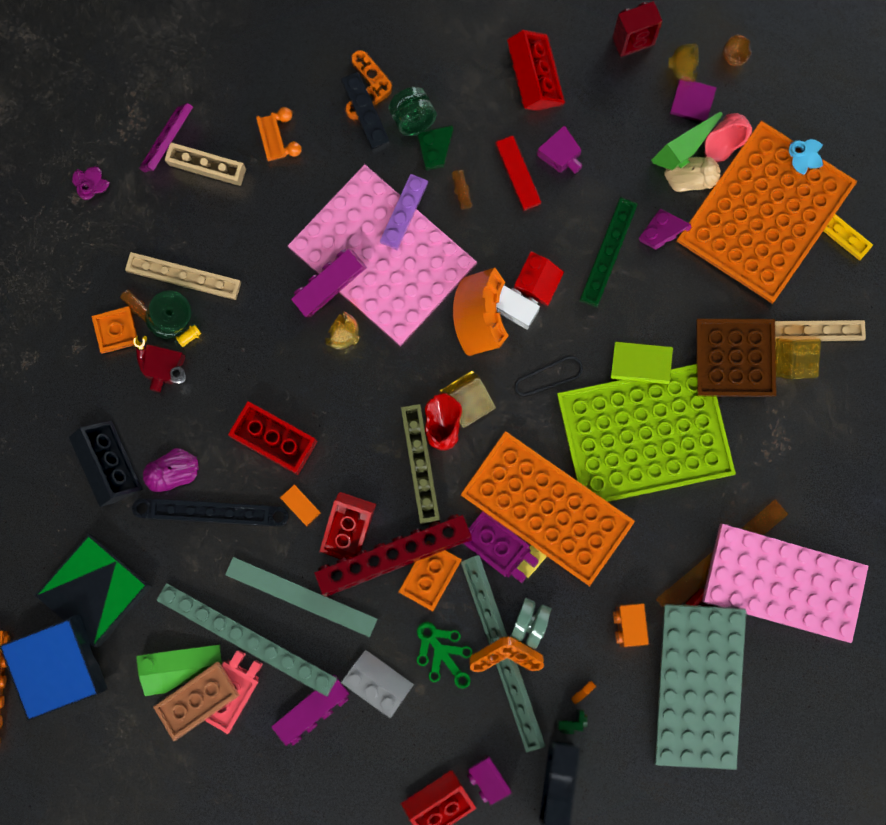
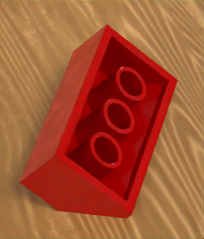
[507,30,565,111]

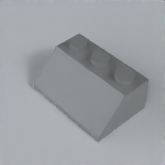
[341,650,414,718]

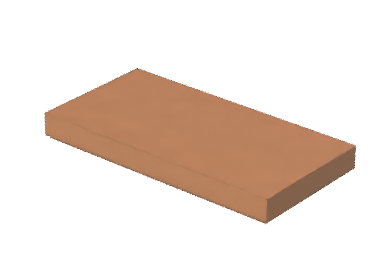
[153,662,240,741]

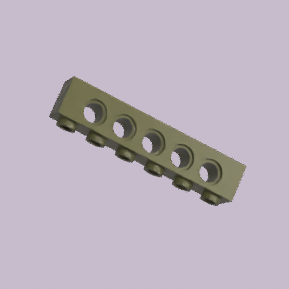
[401,404,440,525]

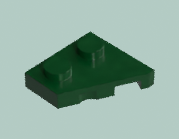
[417,126,453,171]

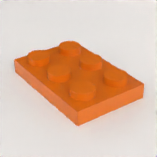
[399,540,462,612]

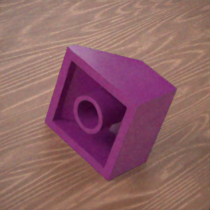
[467,756,512,805]

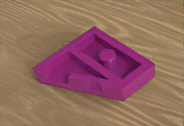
[639,209,692,250]

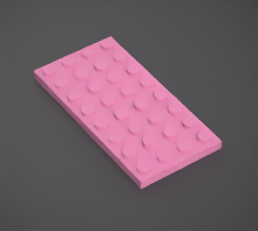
[702,524,868,643]

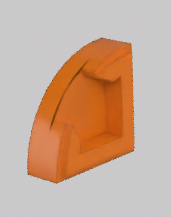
[571,681,596,705]

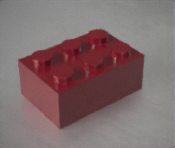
[612,1,663,57]

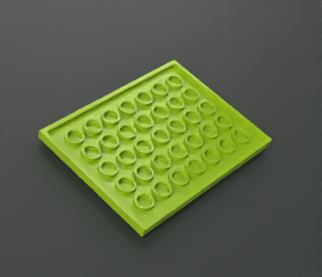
[557,364,736,502]

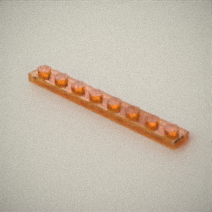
[656,499,788,609]

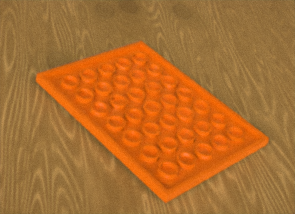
[677,121,857,304]

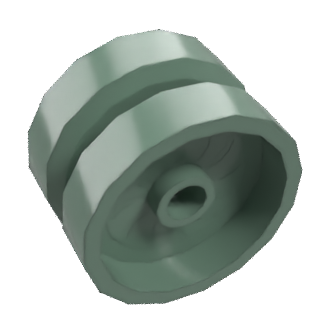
[510,598,552,649]

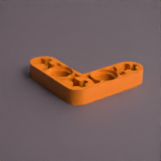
[346,51,392,120]
[469,637,544,672]

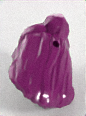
[143,448,199,492]

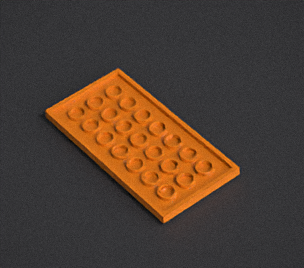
[461,431,635,586]

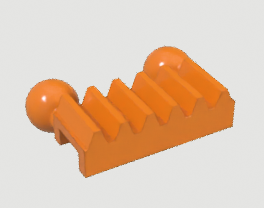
[256,107,302,161]

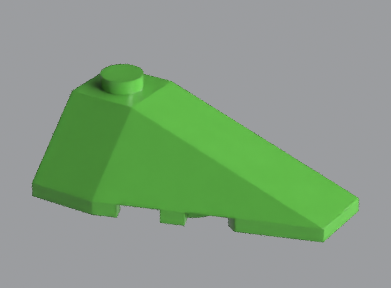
[651,111,723,170]
[137,645,222,696]

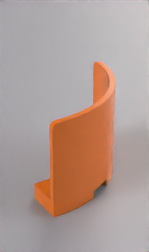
[453,267,509,356]

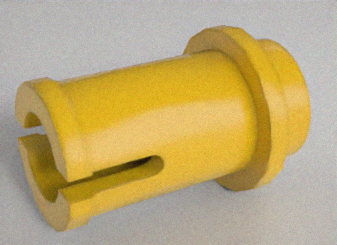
[176,325,202,347]

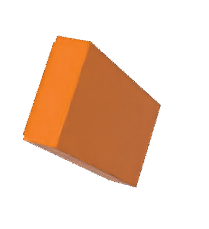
[280,484,321,526]

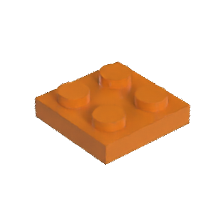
[92,306,139,354]

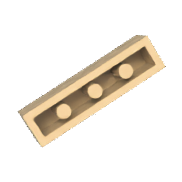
[165,143,246,186]

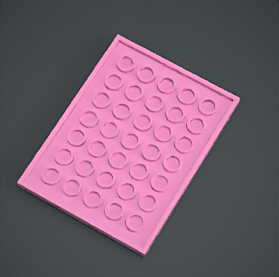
[288,165,477,347]

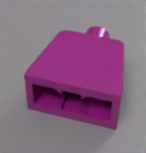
[537,126,583,174]

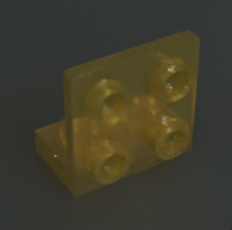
[776,338,821,379]
[440,371,496,428]

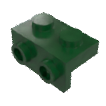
[556,709,587,735]

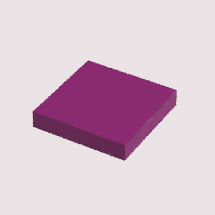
[670,78,716,123]

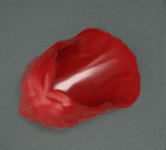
[425,393,462,450]

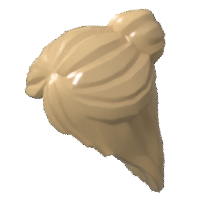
[664,157,721,192]

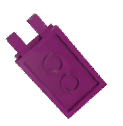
[463,511,539,583]

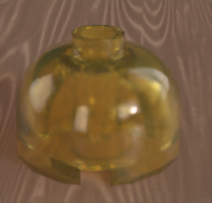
[669,44,699,82]
[324,311,360,350]

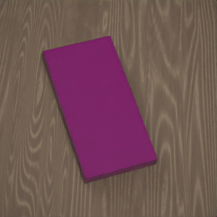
[139,103,193,172]

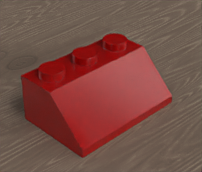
[401,770,476,825]

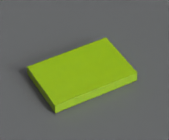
[611,342,673,384]

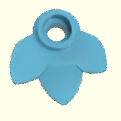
[789,139,823,175]

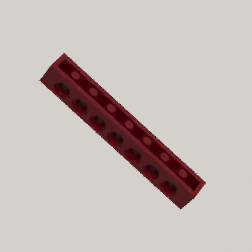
[314,514,472,597]

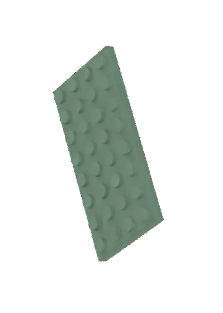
[655,604,746,770]

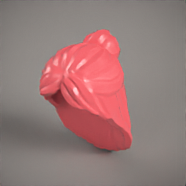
[705,113,752,162]

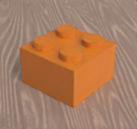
[613,604,649,647]

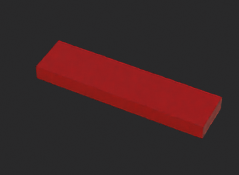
[495,135,541,211]

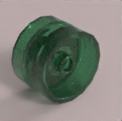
[388,87,437,136]
[145,291,192,339]

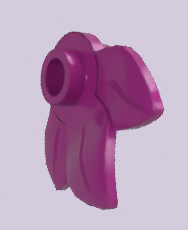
[72,166,110,200]

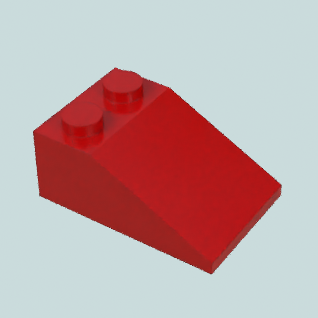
[319,492,377,559]

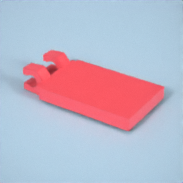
[205,650,263,734]

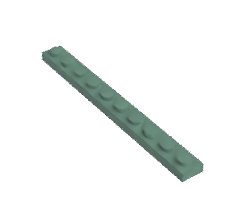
[461,555,545,752]
[156,583,337,697]

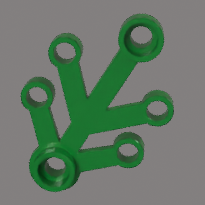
[417,622,472,689]

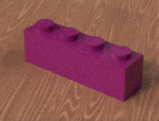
[291,249,367,317]
[272,675,350,746]

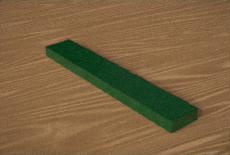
[580,197,638,308]

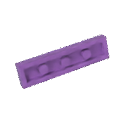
[380,174,428,250]

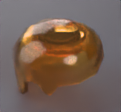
[723,35,752,66]

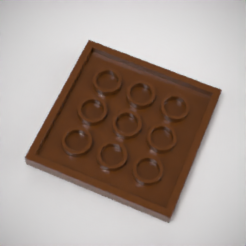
[696,319,776,397]

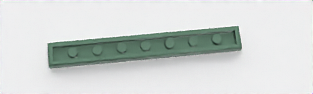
[225,557,378,637]

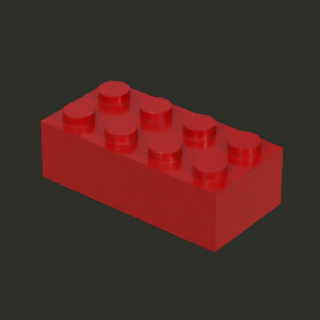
[228,401,317,475]

